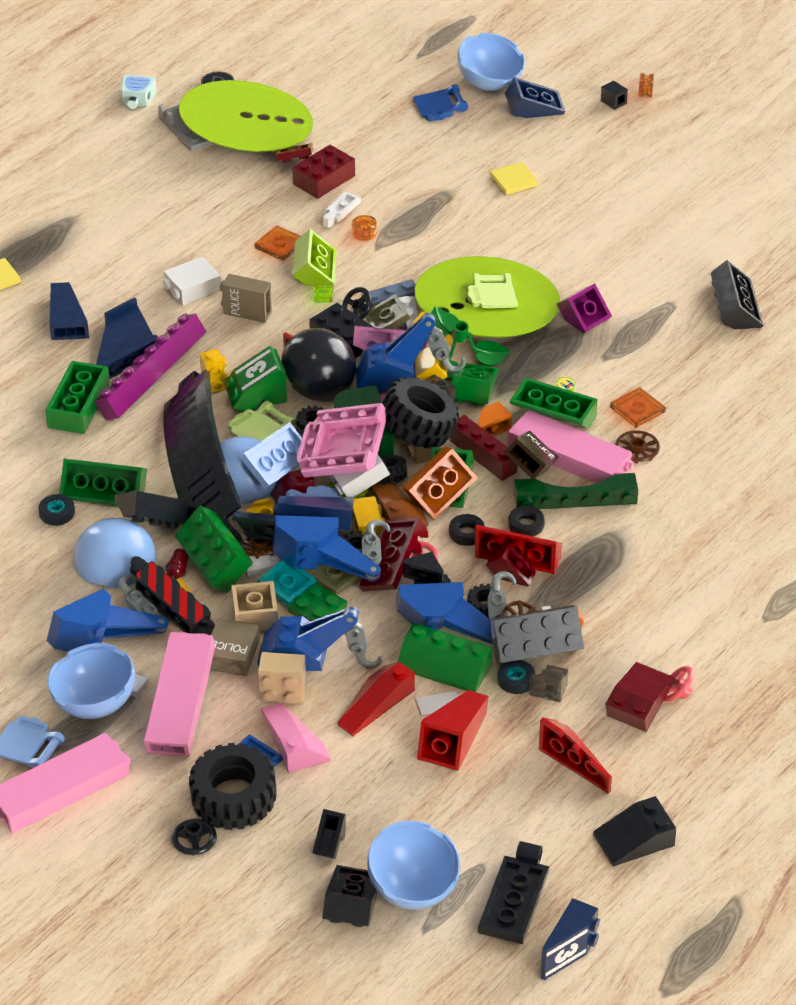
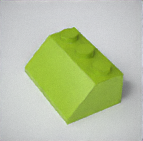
[292,229,337,286]

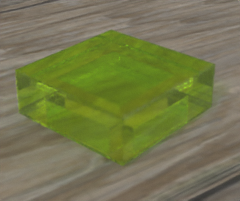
[314,285,333,302]

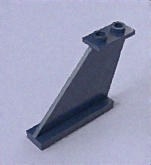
[96,297,158,379]

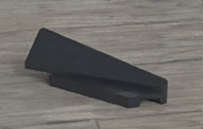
[232,511,276,541]

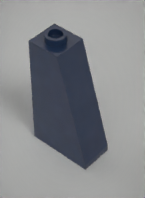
[50,282,89,340]
[273,496,354,530]

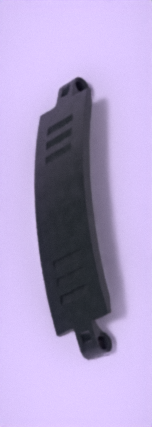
[163,369,243,544]

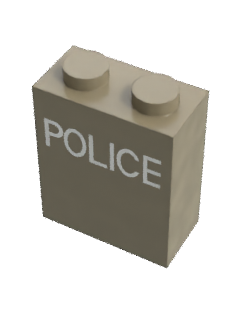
[220,274,272,323]
[210,618,260,676]

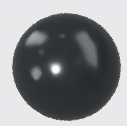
[281,328,356,402]

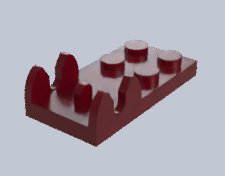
[359,518,428,591]

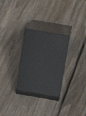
[403,552,444,584]

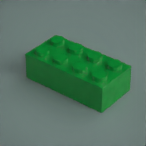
[45,361,110,434]
[175,505,253,593]

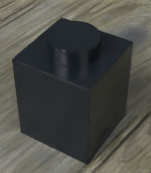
[601,80,628,110]

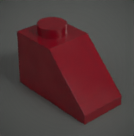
[271,469,315,503]
[486,543,536,587]

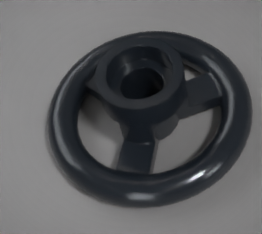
[342,287,372,319]
[171,819,217,855]

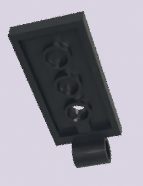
[478,841,550,944]

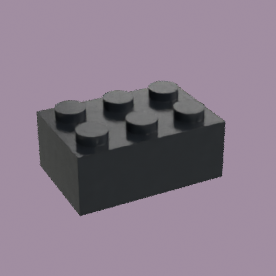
[309,303,375,359]

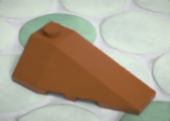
[369,483,428,527]

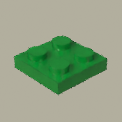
[288,583,347,621]

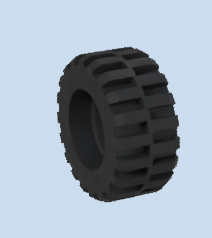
[382,377,459,449]
[189,743,277,830]

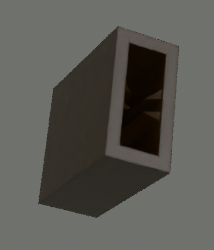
[504,431,559,480]

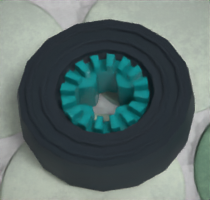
[38,494,75,526]
[497,660,536,694]

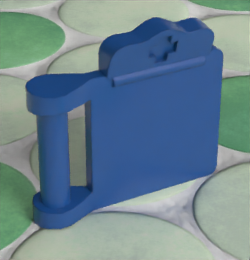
[413,84,468,121]

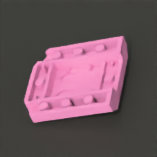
[297,403,386,477]

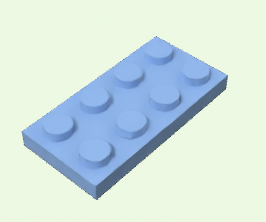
[240,422,302,489]

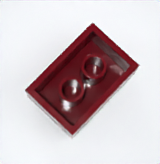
[292,144,355,199]

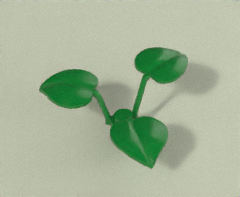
[431,306,510,381]

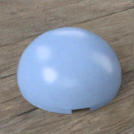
[457,33,525,92]
[220,436,281,504]
[74,518,156,588]
[48,643,135,719]
[367,821,460,910]

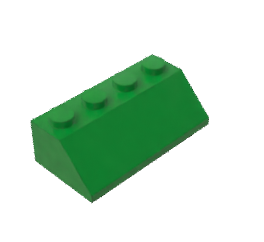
[510,377,598,428]
[59,458,147,505]
[397,622,492,692]

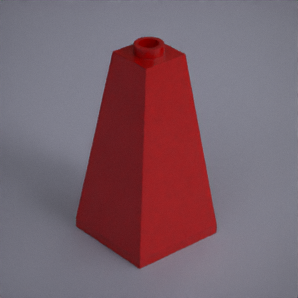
[417,690,489,771]

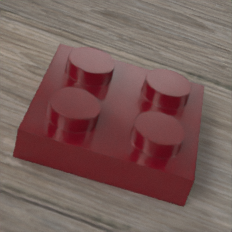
[276,143,314,163]

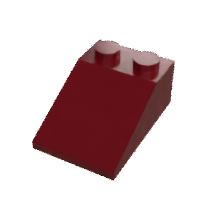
[605,662,676,732]

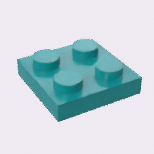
[257,560,317,607]

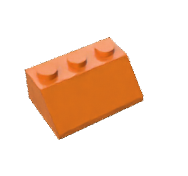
[402,446,478,520]

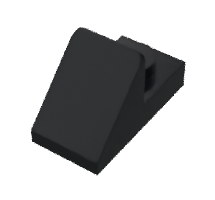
[312,809,346,860]

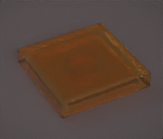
[254,225,301,261]
[610,387,666,428]

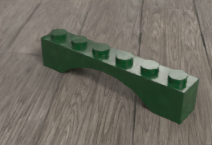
[514,473,638,509]

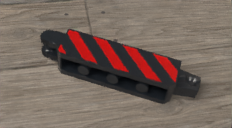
[130,556,215,635]

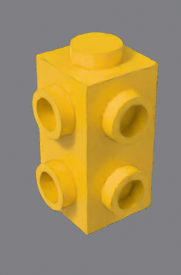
[200,349,228,393]

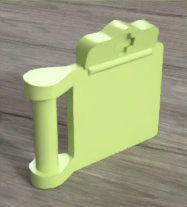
[468,273,518,308]
[229,401,296,441]

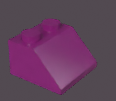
[557,283,612,333]

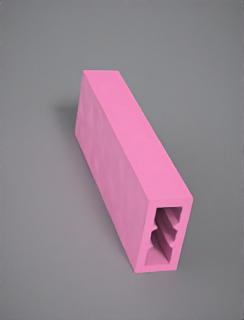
[508,410,633,483]
[144,632,215,757]
[0,733,131,833]

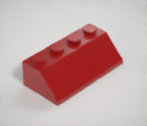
[475,525,562,574]

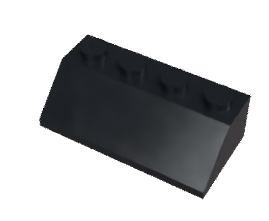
[710,260,764,329]

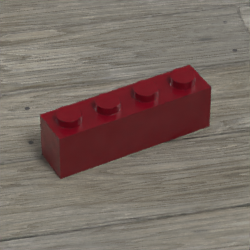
[450,415,517,481]

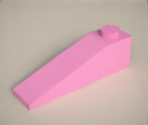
[353,326,429,364]
[261,703,330,773]

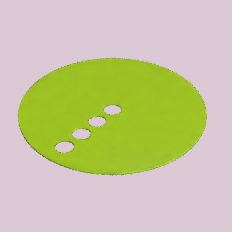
[179,80,313,152]
[415,256,560,337]

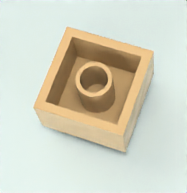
[231,581,278,631]
[258,652,306,704]

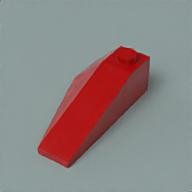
[338,662,415,736]
[539,717,612,794]

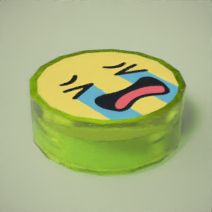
[556,377,576,392]

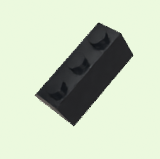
[114,491,188,529]

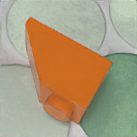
[478,401,512,436]

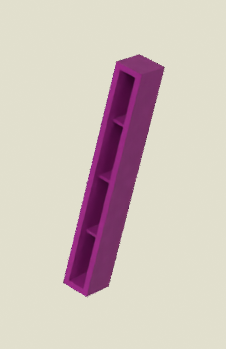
[94,313,207,420]

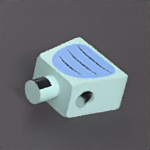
[122,75,157,109]

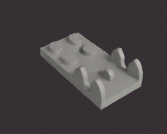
[158,104,215,152]

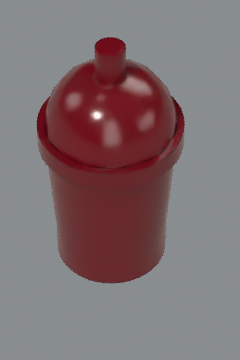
[165,549,189,579]

